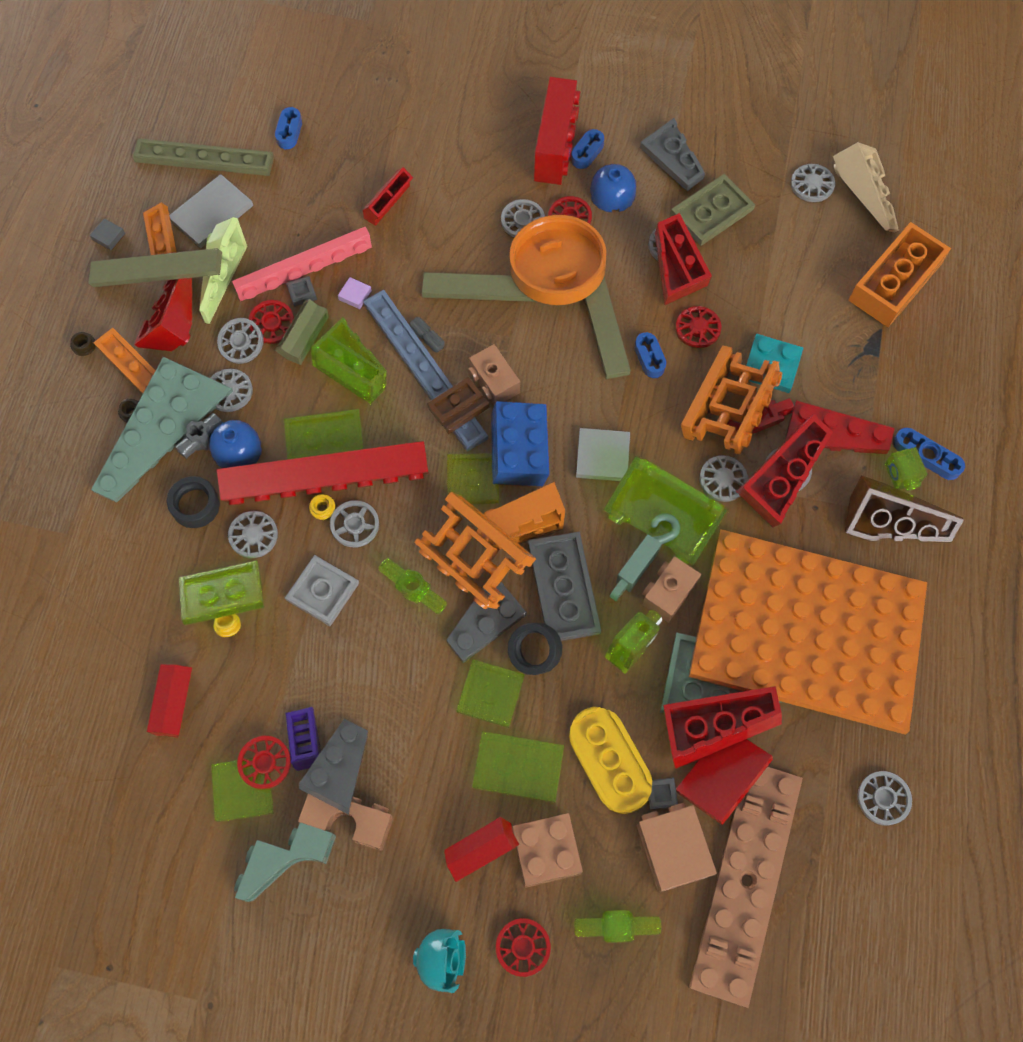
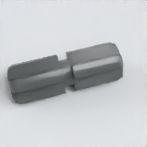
[410,317,445,352]

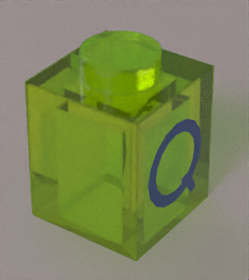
[885,447,928,491]

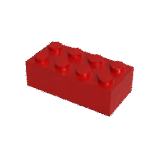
[534,77,581,185]

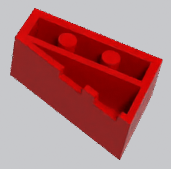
[655,213,712,305]

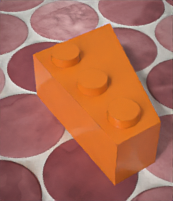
[483,482,565,550]

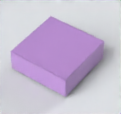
[338,277,372,309]

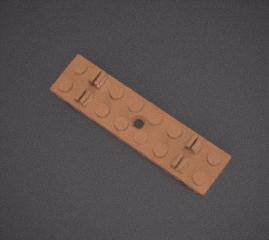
[689,767,803,1008]

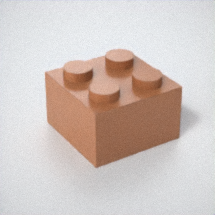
[512,813,583,888]

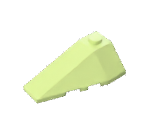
[199,217,247,324]

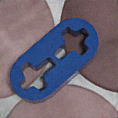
[275,107,302,149]
[571,129,604,169]
[634,332,666,378]

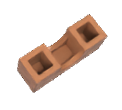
[298,794,394,851]

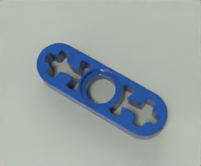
[893,428,965,480]

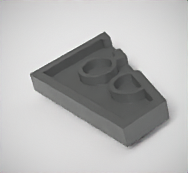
[640,118,705,191]
[447,582,527,663]
[299,719,368,815]

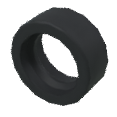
[166,476,220,528]
[508,623,562,675]

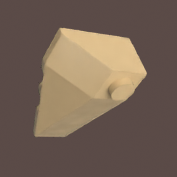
[833,142,899,233]

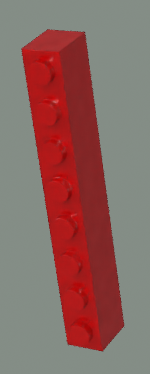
[217,441,429,505]

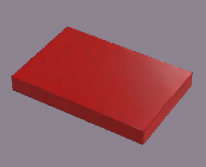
[676,739,773,825]

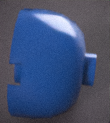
[590,164,636,212]
[209,420,262,469]

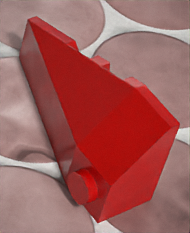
[134,278,192,352]

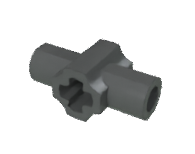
[175,413,223,459]

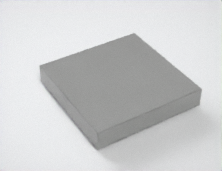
[576,428,630,482]
[285,555,359,626]

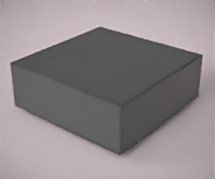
[90,219,125,250]
[286,276,317,307]
[646,778,678,810]

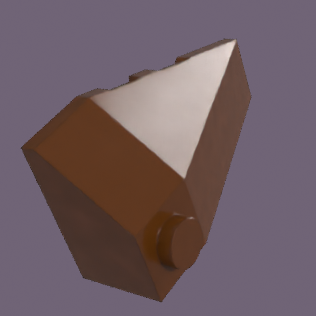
[845,475,964,542]

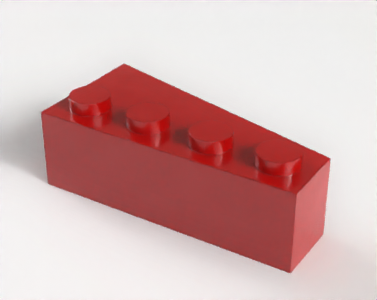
[736,414,833,527]
[663,686,782,769]

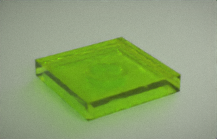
[447,453,499,504]
[456,659,525,728]
[211,758,274,822]

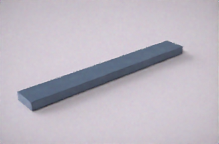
[363,290,488,452]

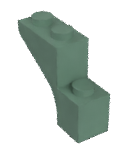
[234,823,336,902]

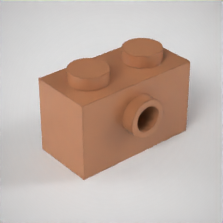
[467,344,521,406]
[642,557,701,623]

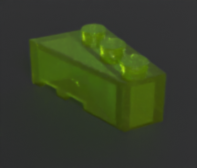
[311,317,387,404]

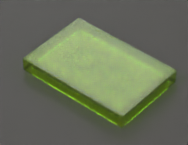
[284,409,364,460]
[179,560,264,625]
[472,731,564,802]

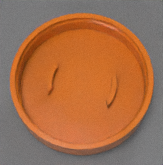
[510,215,607,305]

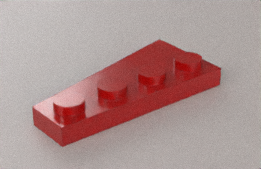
[784,400,895,454]

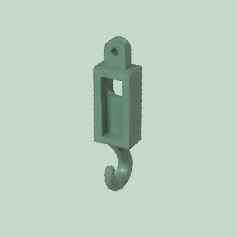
[609,513,680,601]

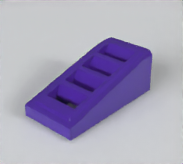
[286,707,321,771]

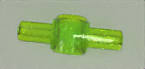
[379,558,447,614]
[574,910,662,943]

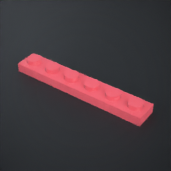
[232,227,372,302]

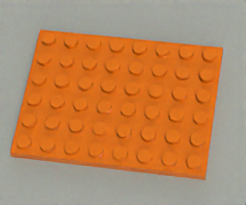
[688,529,927,735]

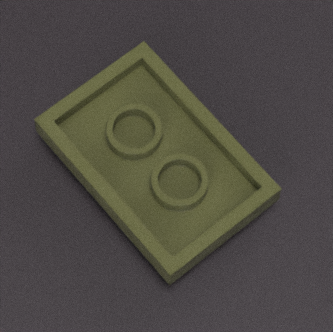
[670,174,755,246]

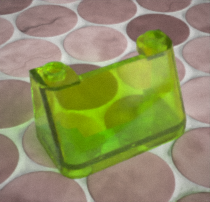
[604,456,730,565]

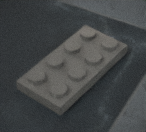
[528,532,601,641]

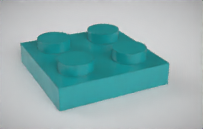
[746,334,803,393]

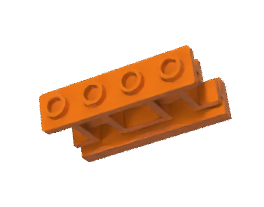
[681,345,782,455]
[414,492,536,609]

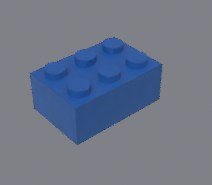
[491,401,549,486]

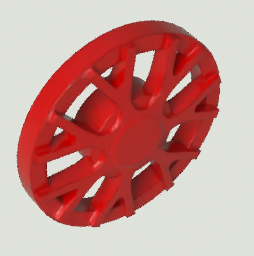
[548,196,592,225]
[249,300,294,344]
[675,306,722,348]
[237,736,291,789]
[496,918,551,977]

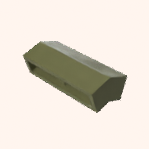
[275,299,329,365]

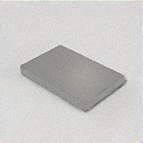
[169,174,253,248]

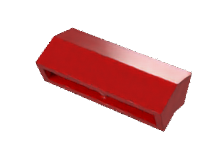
[362,167,413,226]
[147,664,192,738]
[444,817,519,882]

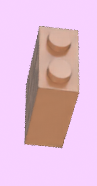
[636,803,717,893]

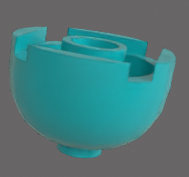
[413,929,466,993]

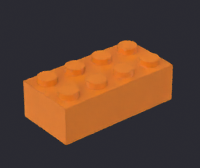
[848,222,951,328]

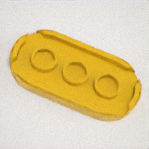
[569,707,652,814]

